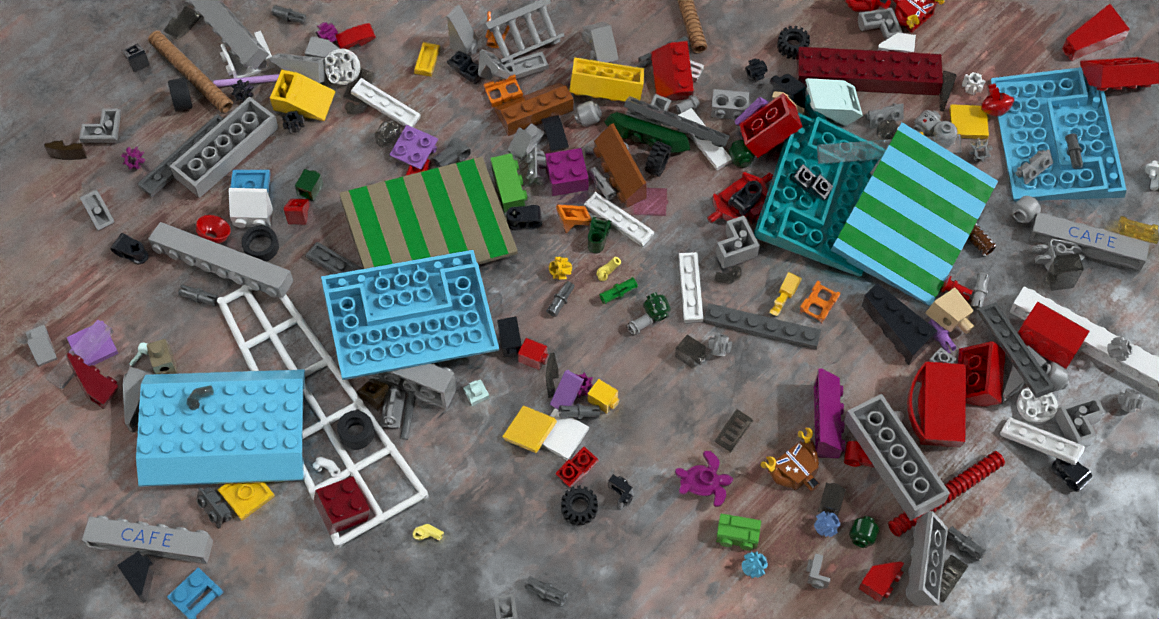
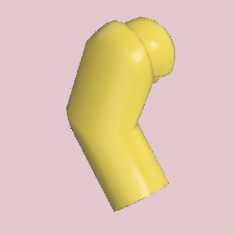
[412,524,444,541]

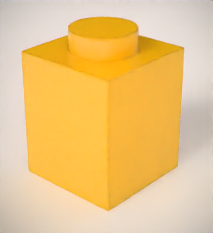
[588,379,619,413]

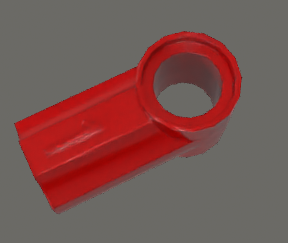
[844,441,875,468]

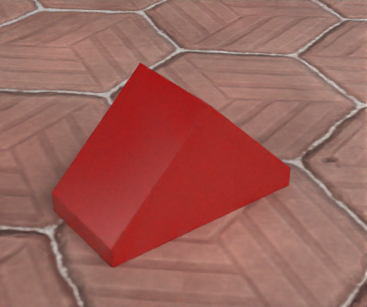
[284,198,309,225]

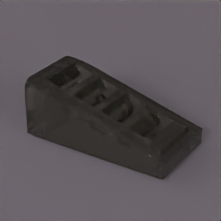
[939,71,957,112]
[714,409,753,453]
[939,555,968,603]

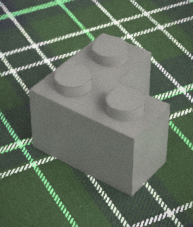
[582,21,618,63]
[716,216,760,269]
[1054,395,1106,447]

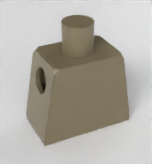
[146,339,178,374]

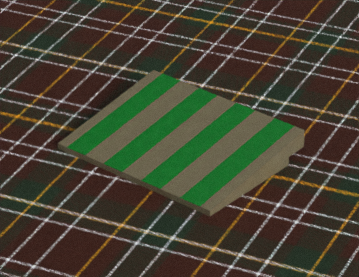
[339,157,518,269]

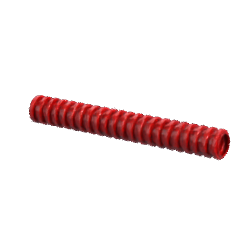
[888,451,1005,537]

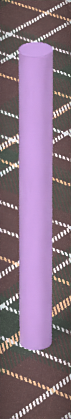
[213,74,279,87]

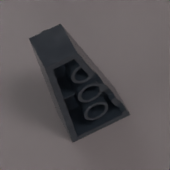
[862,283,938,365]

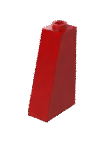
[1062,4,1130,61]

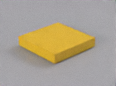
[949,104,989,139]
[502,405,557,453]
[217,482,275,521]

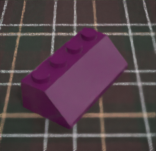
[814,368,845,459]

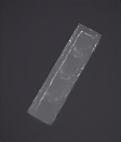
[45,320,114,390]

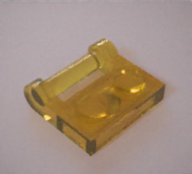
[1117,216,1159,244]

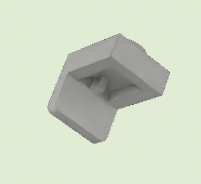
[806,553,830,589]

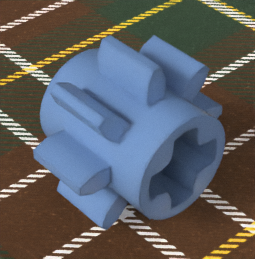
[814,511,840,537]

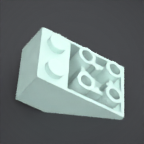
[805,78,863,126]

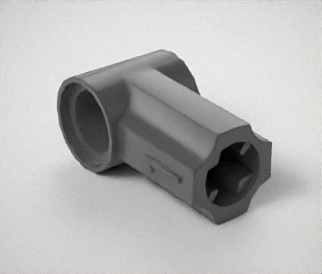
[433,137,471,168]

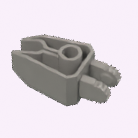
[1031,238,1084,271]

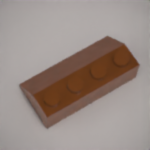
[494,82,574,136]
[593,123,647,208]

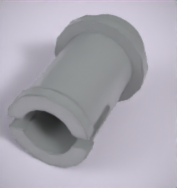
[675,95,700,114]
[627,313,653,335]

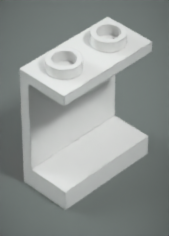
[220,31,275,78]

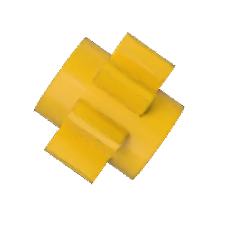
[549,257,572,280]

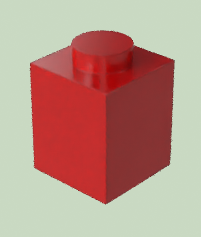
[518,338,549,371]

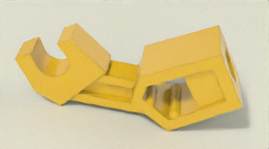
[769,272,802,316]

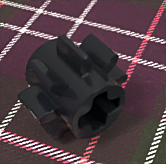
[745,58,767,81]
[231,79,254,102]
[282,111,305,134]

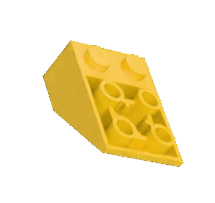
[270,70,336,121]

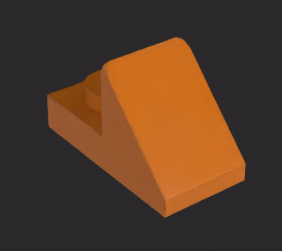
[556,205,592,233]

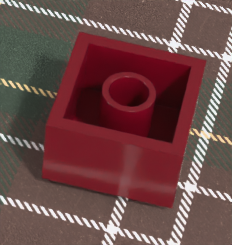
[314,476,370,535]

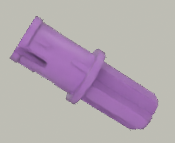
[928,319,957,353]

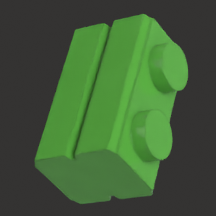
[716,514,761,551]

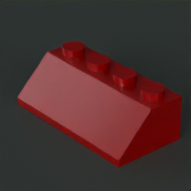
[1080,57,1159,91]

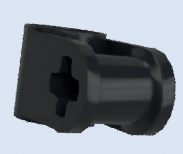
[728,180,762,216]
[506,205,543,230]
[110,233,149,264]
[1051,458,1093,492]

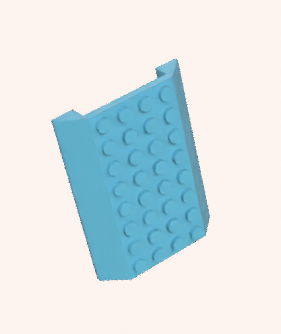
[136,369,305,487]

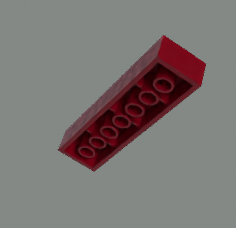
[796,47,943,96]

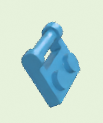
[167,567,224,619]

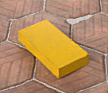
[414,42,440,77]

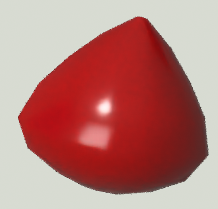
[981,83,1015,117]

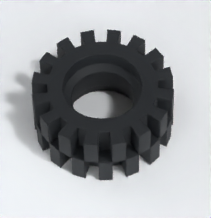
[777,26,810,59]
[645,141,672,177]
[561,485,598,525]

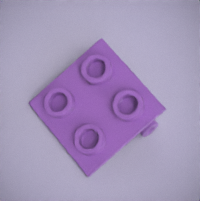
[389,125,438,169]

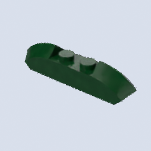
[604,112,691,152]

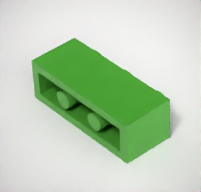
[490,153,528,213]

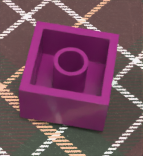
[545,148,589,196]

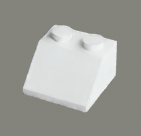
[229,188,273,228]

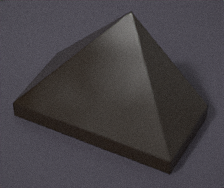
[357,379,389,412]

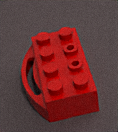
[907,362,966,448]

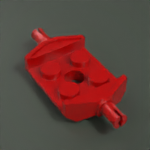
[707,172,773,223]

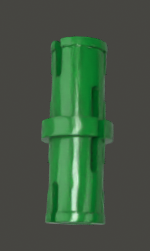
[599,277,638,305]

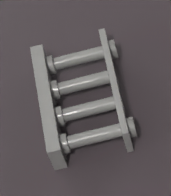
[482,0,565,64]

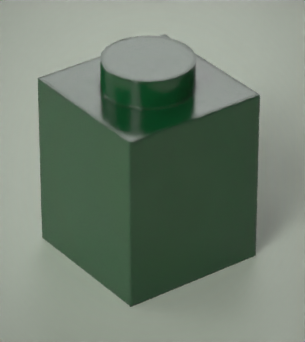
[295,169,323,201]

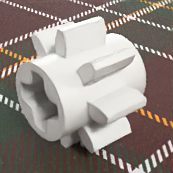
[961,72,985,95]

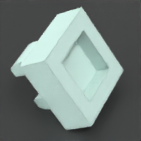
[463,379,490,406]

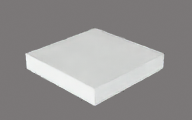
[542,409,589,460]

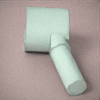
[129,343,149,367]

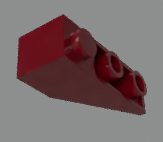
[66,352,118,409]

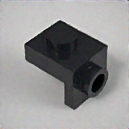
[608,474,634,509]

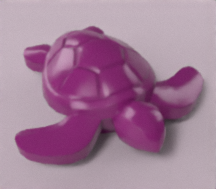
[675,451,733,507]

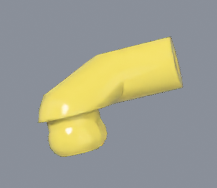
[596,257,621,281]

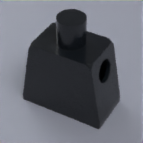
[770,74,806,108]

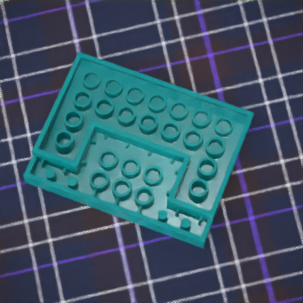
[753,112,886,277]

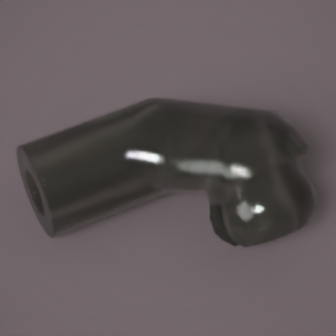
[714,266,742,284]
[186,385,214,410]

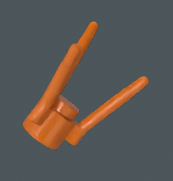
[485,11,510,49]

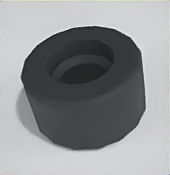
[168,77,192,112]
[337,410,374,450]

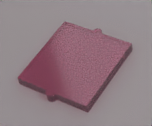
[634,188,668,216]

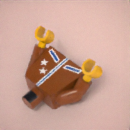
[761,427,820,492]

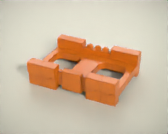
[484,74,523,108]
[800,281,841,323]

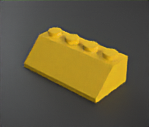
[569,57,644,101]

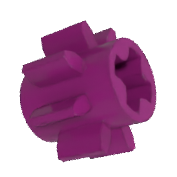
[316,22,338,43]
[121,146,146,170]
[576,372,593,398]

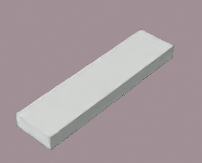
[351,78,421,127]
[679,108,732,170]
[584,192,654,247]
[678,252,703,323]
[1000,417,1084,465]

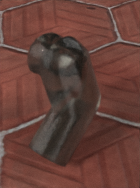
[345,101,369,115]

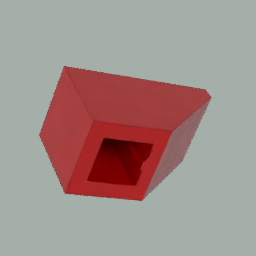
[858,561,904,603]

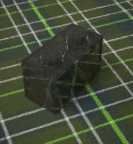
[1046,253,1084,291]

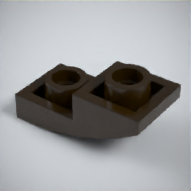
[44,140,87,160]

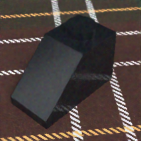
[497,316,522,358]
[117,551,154,603]

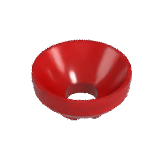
[196,215,231,243]

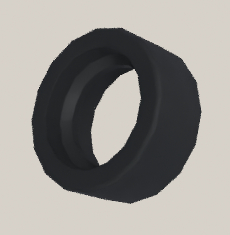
[241,225,279,262]

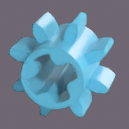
[741,551,768,578]

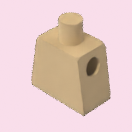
[925,288,974,334]

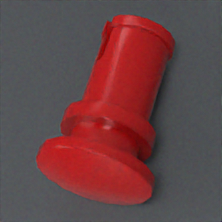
[941,275,973,301]

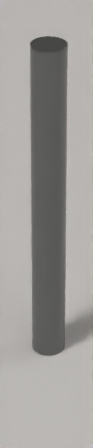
[400,391,416,440]

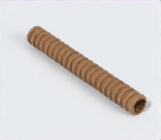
[677,0,707,53]
[148,31,233,113]

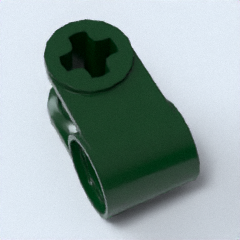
[588,216,612,254]

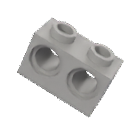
[711,89,749,120]

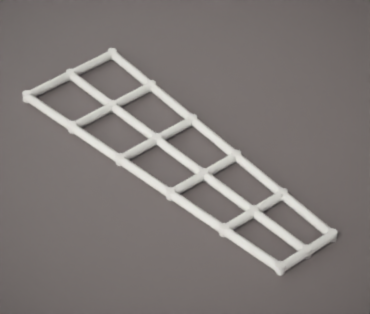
[217,285,428,548]

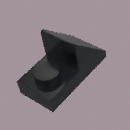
[122,43,150,72]

